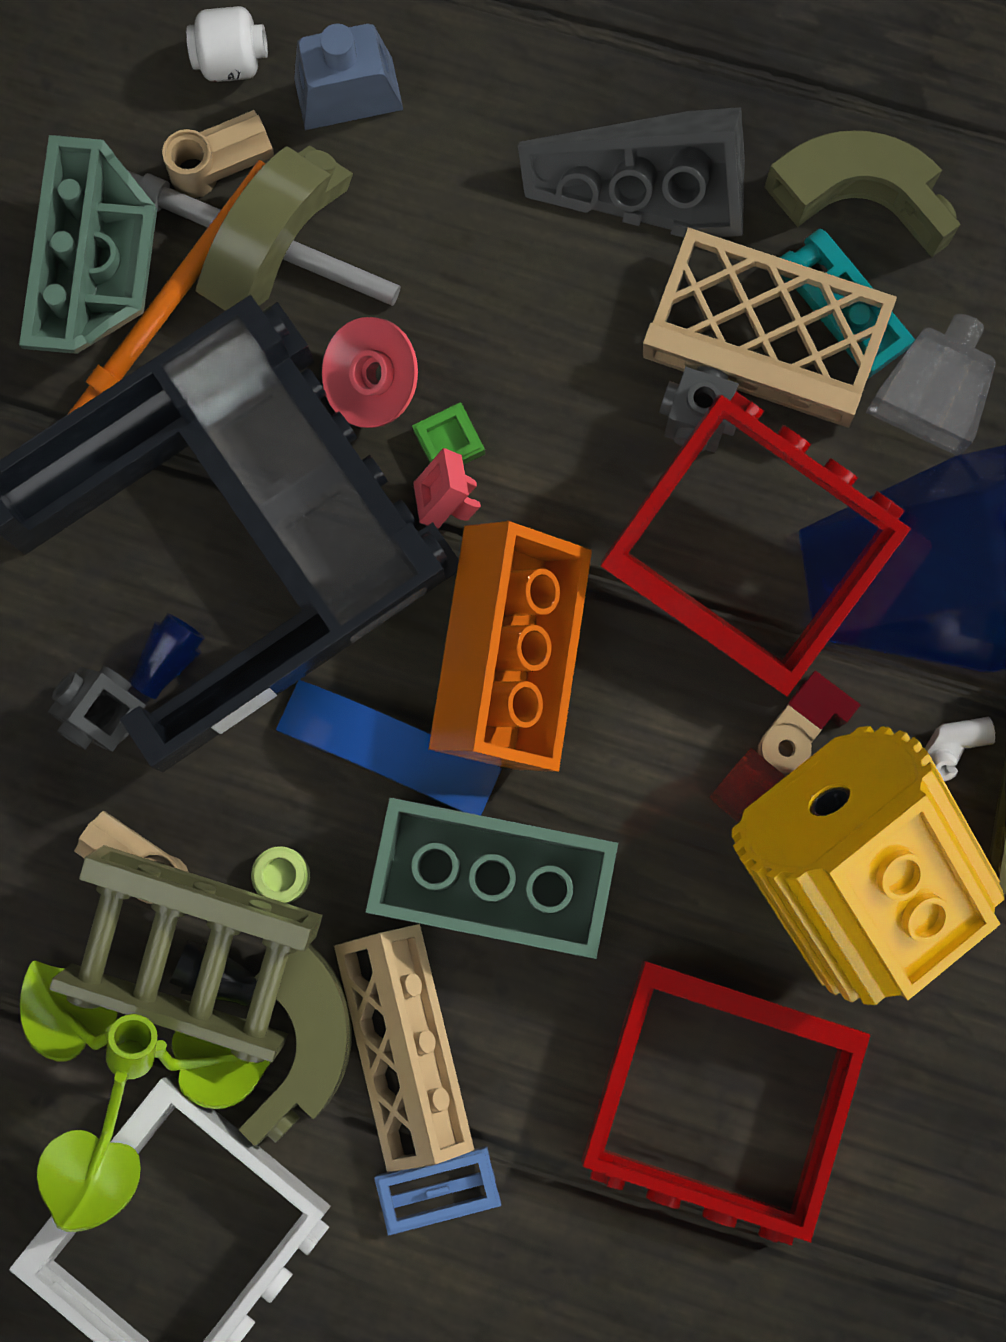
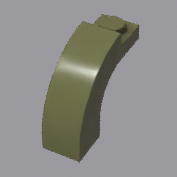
[764,130,961,257]
[196,145,353,311]
[239,944,352,1146]

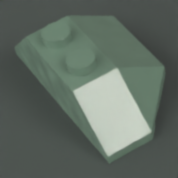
[19,135,157,354]

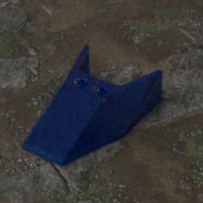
[799,445,1006,673]

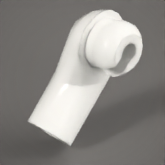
[925,717,995,782]

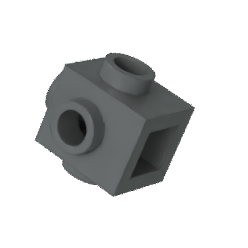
[659,366,739,453]
[48,666,146,752]

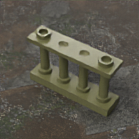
[49,845,322,1063]

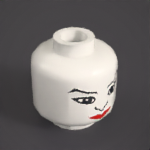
[186,6,268,82]

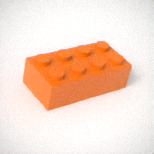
[428,521,592,772]

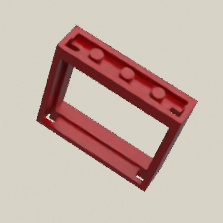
[600,392,911,697]
[581,961,871,1246]

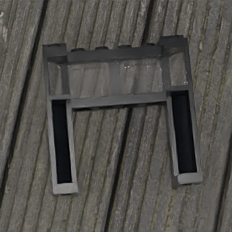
[0,294,459,772]

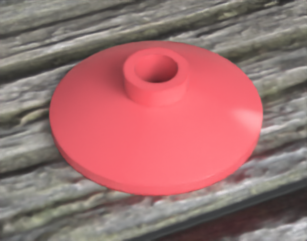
[322,317,418,428]

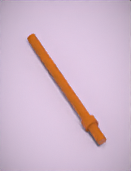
[67,160,266,415]

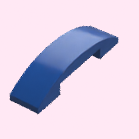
[276,680,502,816]

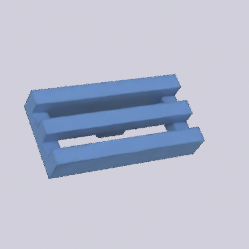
[374,1146,501,1236]

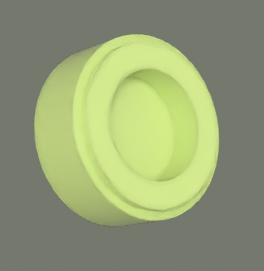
[251,847,310,903]

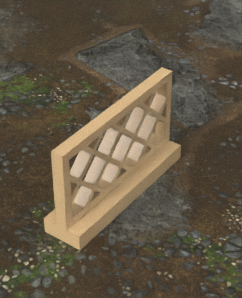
[643,227,897,428]

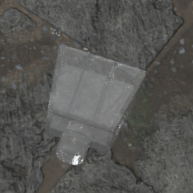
[866,314,996,457]

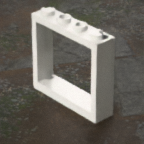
[9,1075,331,1342]

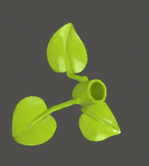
[20,961,271,1232]

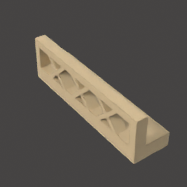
[334,924,474,1172]

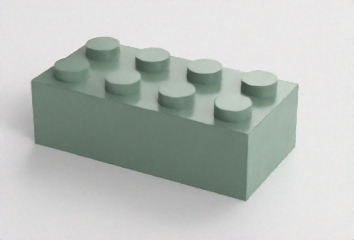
[366,798,618,959]

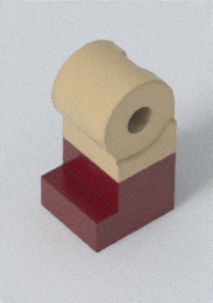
[757,670,861,776]

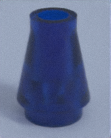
[128,613,205,699]

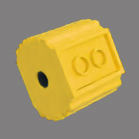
[732,726,1004,1005]

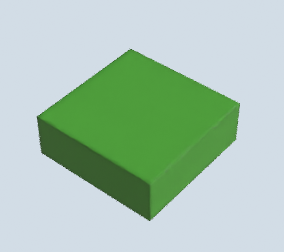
[412,402,485,465]

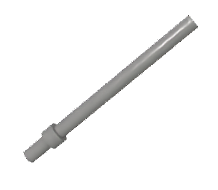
[128,170,401,306]

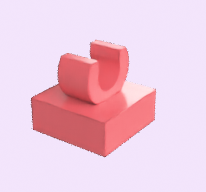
[413,448,481,529]

